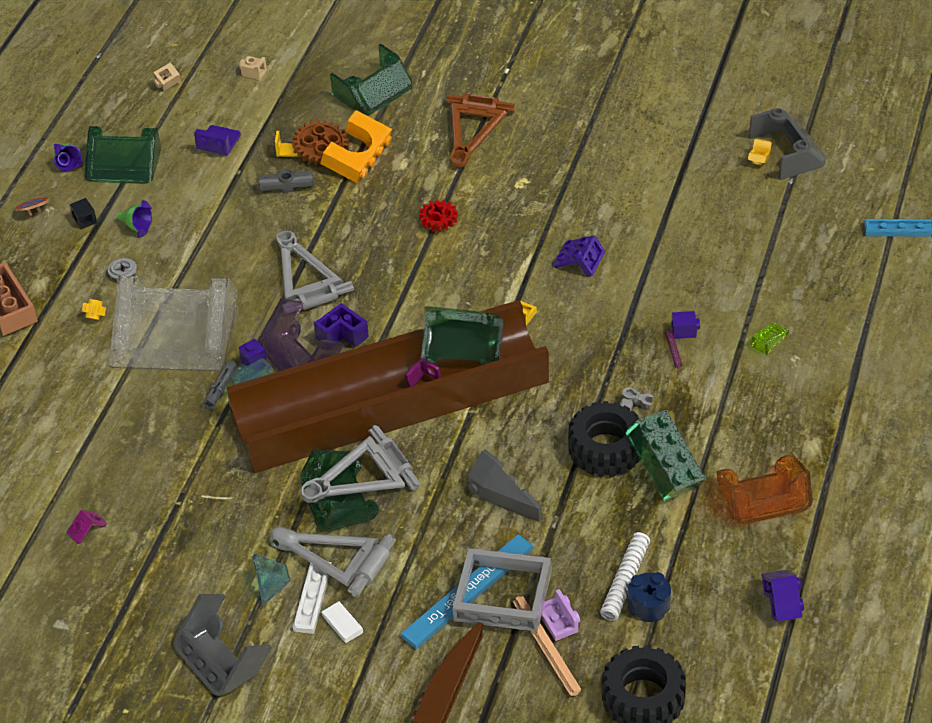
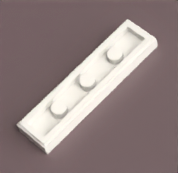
[293,562,332,634]

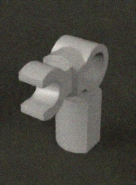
[620,387,653,411]

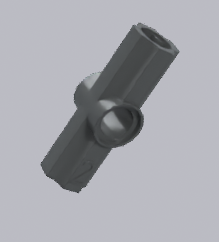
[259,169,314,193]

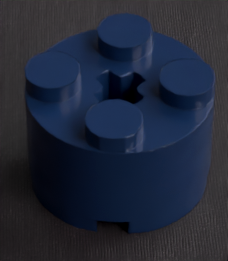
[628,572,671,622]

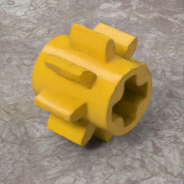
[82,299,106,320]

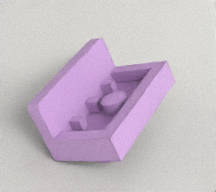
[541,589,580,641]

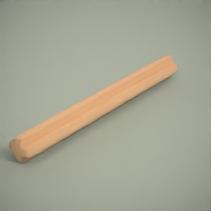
[513,596,581,696]

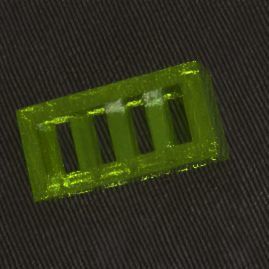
[751,322,789,355]

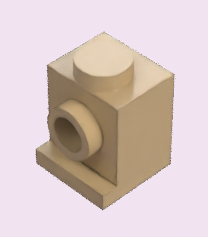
[239,56,267,80]
[153,62,181,91]

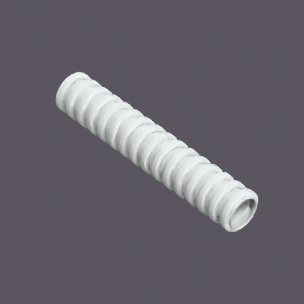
[600,532,650,621]

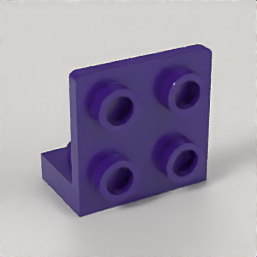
[553,235,605,277]

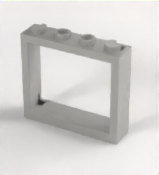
[452,548,552,632]

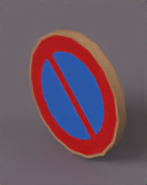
[14,197,49,216]

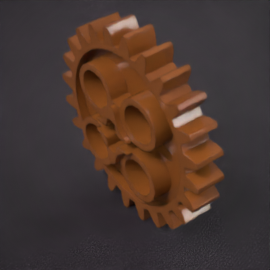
[292,120,349,167]

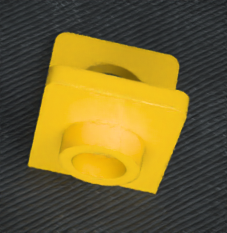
[275,131,297,157]

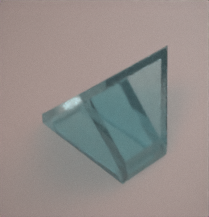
[252,554,291,606]

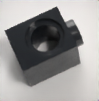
[69,198,97,229]

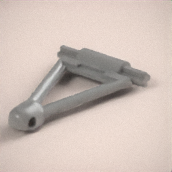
[276,231,354,313]
[301,425,421,503]
[270,527,396,597]

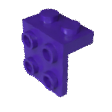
[194,125,241,156]

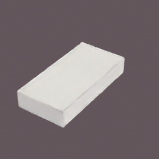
[322,601,363,643]

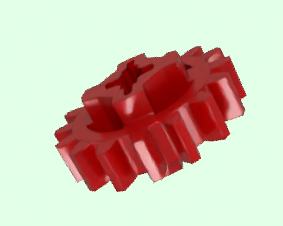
[419,199,458,232]

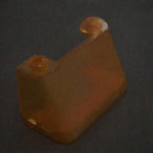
[716,454,813,525]

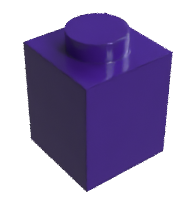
[671,311,700,339]
[239,338,267,373]

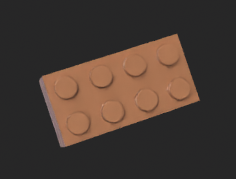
[0,262,38,336]

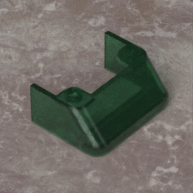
[330,43,412,116]

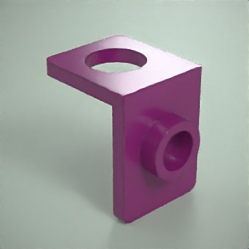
[405,358,441,387]
[67,510,107,543]

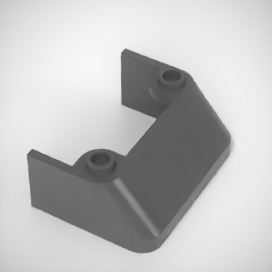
[749,108,825,180]
[174,594,272,696]

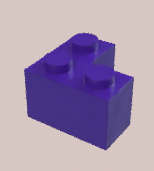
[314,303,369,348]
[761,570,804,622]

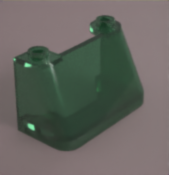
[420,306,504,365]
[300,449,379,532]

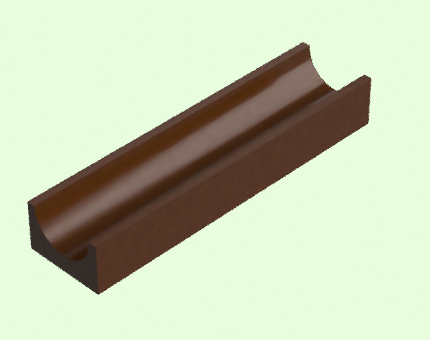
[226,300,549,474]

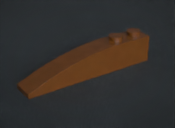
[411,622,484,723]

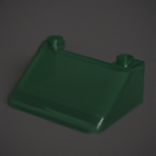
[84,126,161,184]

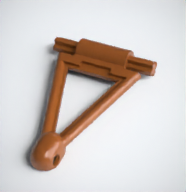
[447,94,515,168]

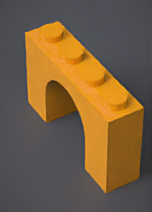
[320,110,392,183]

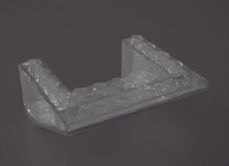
[109,276,237,372]

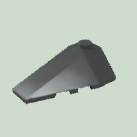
[468,449,542,522]

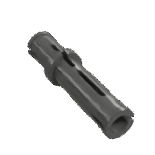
[203,360,237,409]

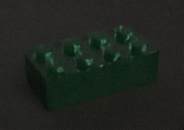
[625,409,706,501]

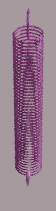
[665,329,682,371]

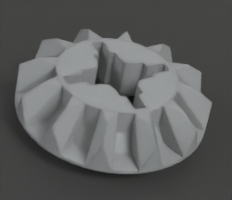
[108,258,137,282]

